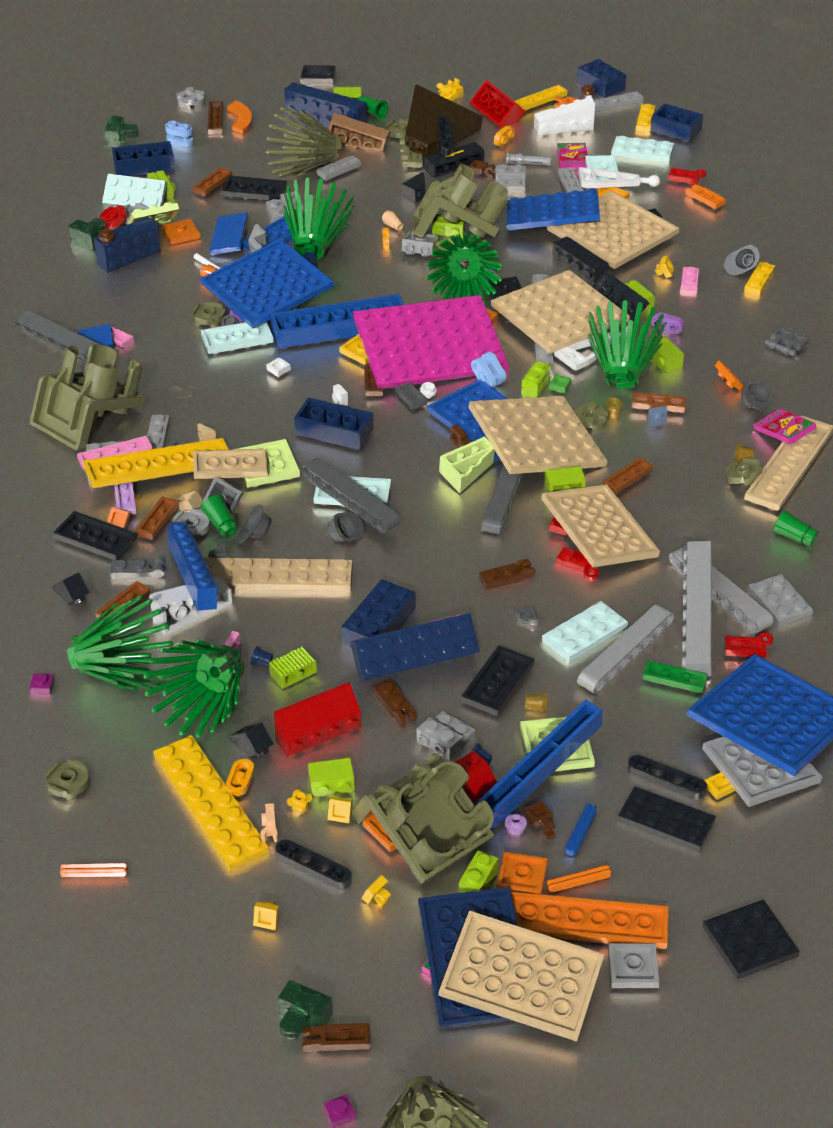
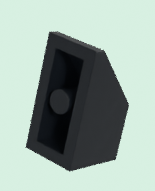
[402,172,425,203]
[51,572,90,605]
[229,722,274,757]

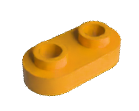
[494,125,515,147]
[226,759,254,796]

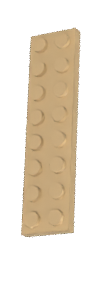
[744,415,833,511]
[203,557,353,591]

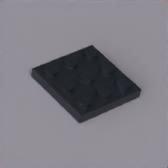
[703,899,800,979]

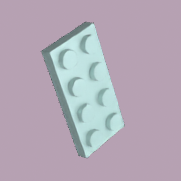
[611,136,674,163]
[102,174,167,207]
[201,322,273,354]
[314,476,391,506]
[542,601,628,663]

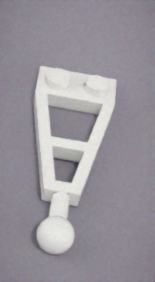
[578,167,660,189]
[554,326,633,371]

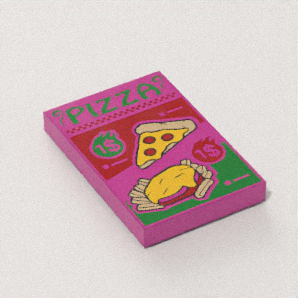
[557,142,588,170]
[753,408,817,445]

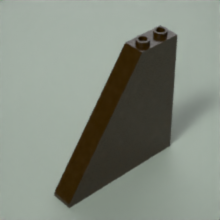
[405,84,483,157]

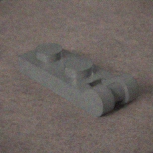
[110,556,166,579]

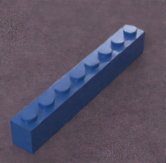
[168,522,217,611]
[474,699,602,831]

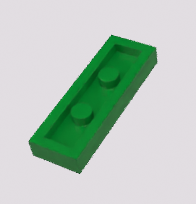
[643,660,708,694]

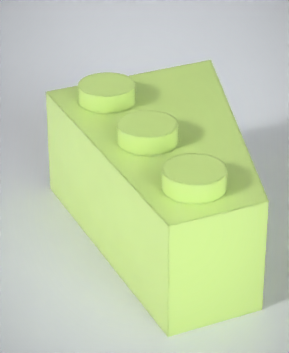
[439,437,495,493]

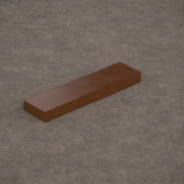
[207,101,223,134]

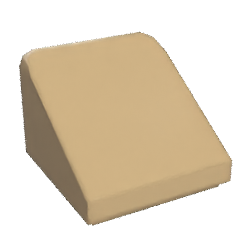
[197,423,216,441]
[178,491,203,511]

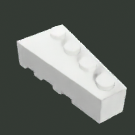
[534,95,595,135]
[149,577,232,636]

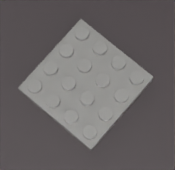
[702,736,822,807]

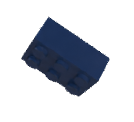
[577,59,626,98]
[650,103,703,142]

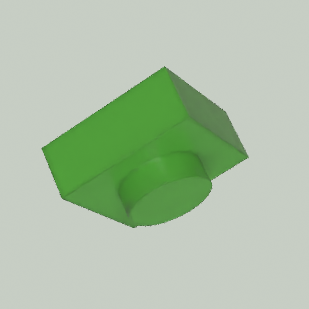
[549,374,571,393]

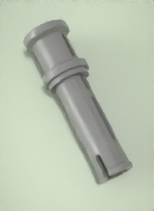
[506,152,551,166]

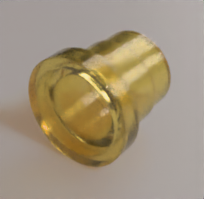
[605,398,623,420]
[734,443,754,462]
[525,692,548,713]

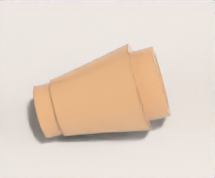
[382,211,404,231]

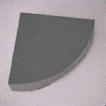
[208,543,227,558]
[514,607,538,625]

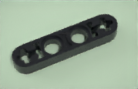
[436,116,454,156]
[628,755,707,800]
[275,840,352,890]

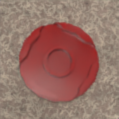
[98,205,127,230]

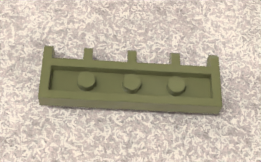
[399,132,423,168]

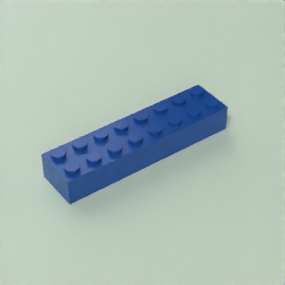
[270,294,404,349]

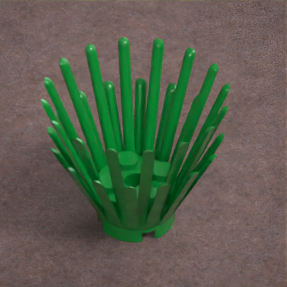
[283,177,355,260]
[427,233,502,304]
[588,300,667,389]
[67,595,173,690]
[144,639,245,737]

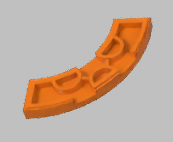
[227,101,252,134]

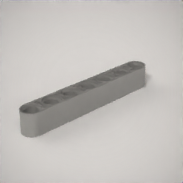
[669,546,773,634]
[577,604,674,694]

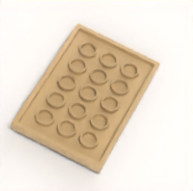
[541,484,660,567]
[438,911,605,1042]

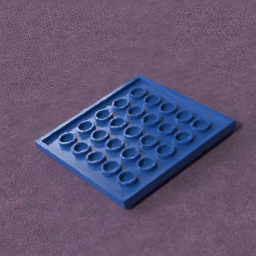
[200,239,334,329]
[687,654,833,777]

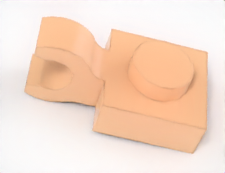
[261,803,278,842]

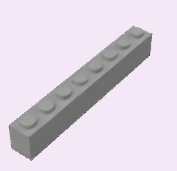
[682,541,712,676]

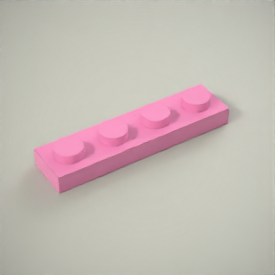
[77,436,152,470]

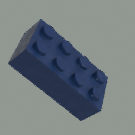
[112,141,175,176]
[94,217,161,273]
[294,397,374,450]
[341,579,416,647]

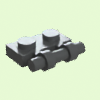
[765,326,809,357]

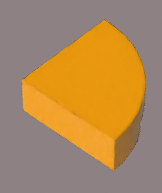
[382,228,390,250]

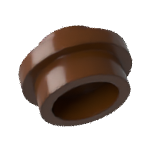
[581,84,595,96]
[98,229,115,243]

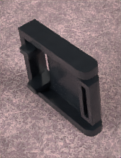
[300,65,336,85]

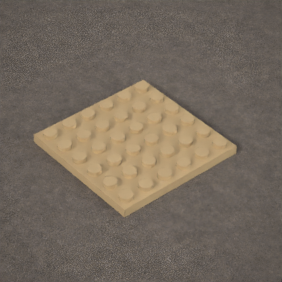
[547,191,679,269]
[491,270,630,354]
[468,396,608,474]

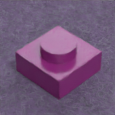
[29,673,55,694]
[323,1094,356,1128]

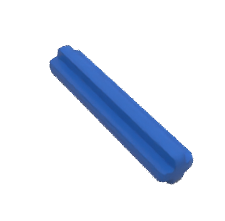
[565,803,597,857]

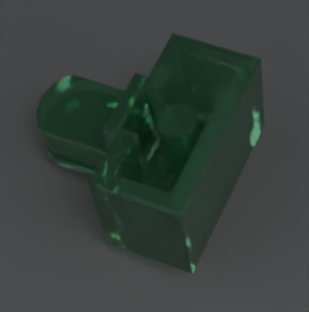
[104,115,138,147]
[68,218,106,252]
[278,980,333,1040]

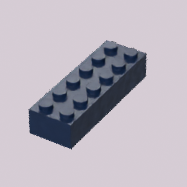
[284,82,367,127]
[350,613,480,681]

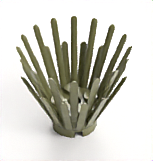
[266,106,342,176]
[381,1075,489,1128]

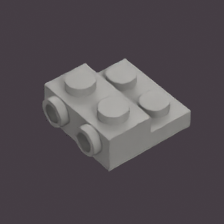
[495,164,526,192]
[266,192,304,222]
[401,231,440,256]
[416,711,475,760]

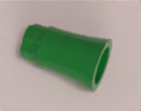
[358,96,389,120]
[200,494,238,538]
[773,510,819,547]

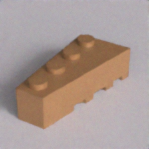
[328,113,389,151]

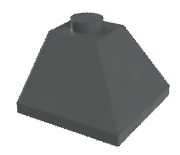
[199,477,244,515]

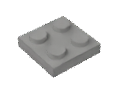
[608,943,660,988]

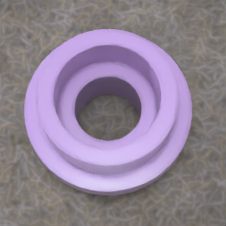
[505,814,527,835]

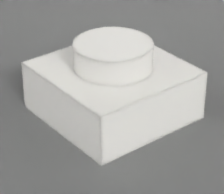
[266,358,291,377]
[332,384,348,407]

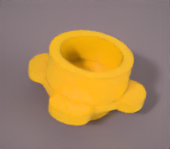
[287,790,312,812]

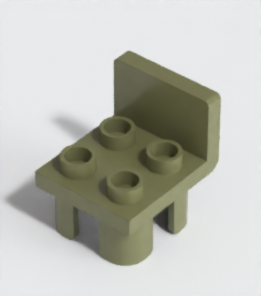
[412,164,510,239]
[30,344,146,450]
[351,753,495,884]

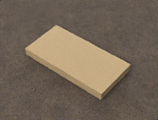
[193,449,267,479]

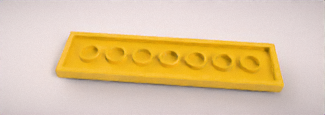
[83,438,229,488]
[153,735,269,871]

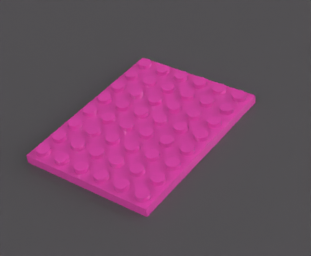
[353,295,509,389]

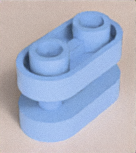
[165,121,193,148]
[471,352,506,388]

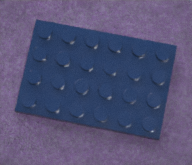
[418,887,517,1030]

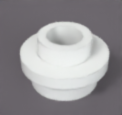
[420,382,437,398]

